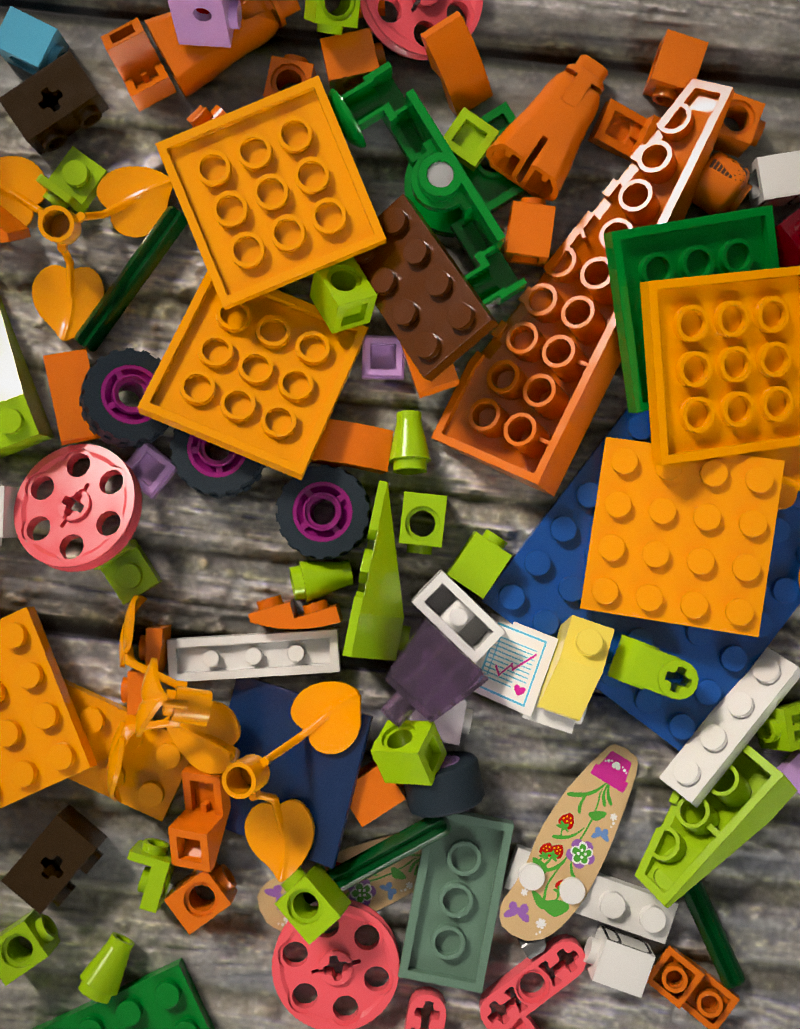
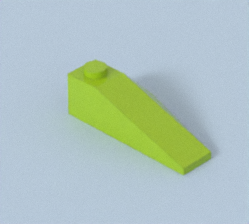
[0,296,55,459]
[342,480,411,661]
[635,744,798,908]

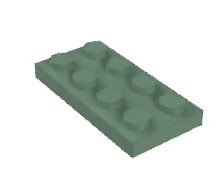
[398,811,514,993]

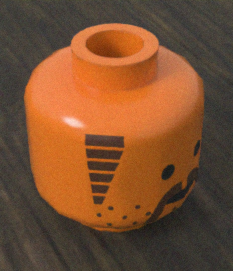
[691,151,753,215]

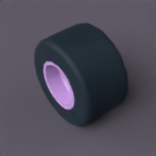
[404,751,485,818]

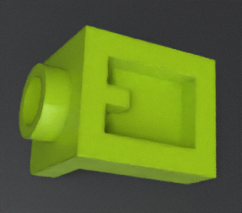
[36,146,108,213]
[94,539,163,605]
[757,700,800,752]
[127,838,175,913]

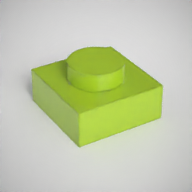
[443,107,500,172]

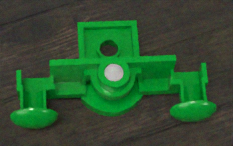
[328,61,527,306]

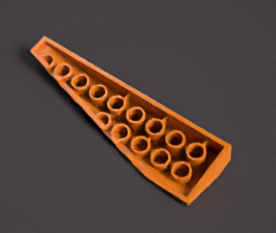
[431,79,735,497]

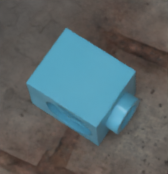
[0,6,70,75]

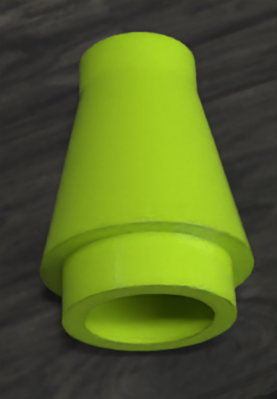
[389,410,431,475]
[289,560,353,603]
[78,932,135,1004]

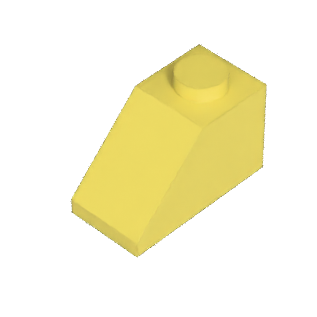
[537,615,615,721]

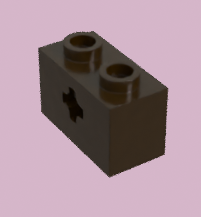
[0,50,110,155]
[1,804,108,915]

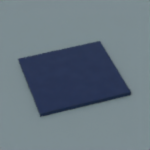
[225,678,373,869]

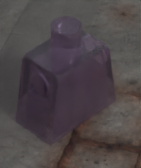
[380,616,489,727]

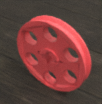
[360,0,483,61]
[14,444,142,572]
[272,899,400,1029]

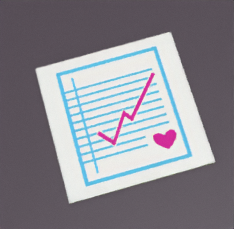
[465,613,559,717]

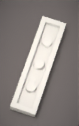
[166,628,341,682]
[659,647,800,808]
[503,843,679,944]

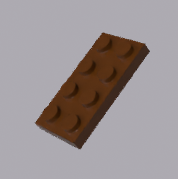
[354,194,499,381]

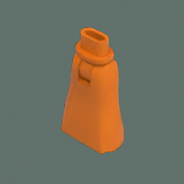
[144,0,301,98]
[486,55,608,201]

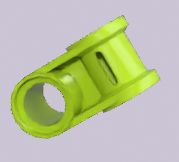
[607,634,699,700]

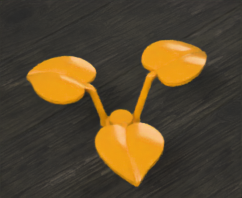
[0,156,173,341]
[107,595,213,802]
[164,681,362,882]

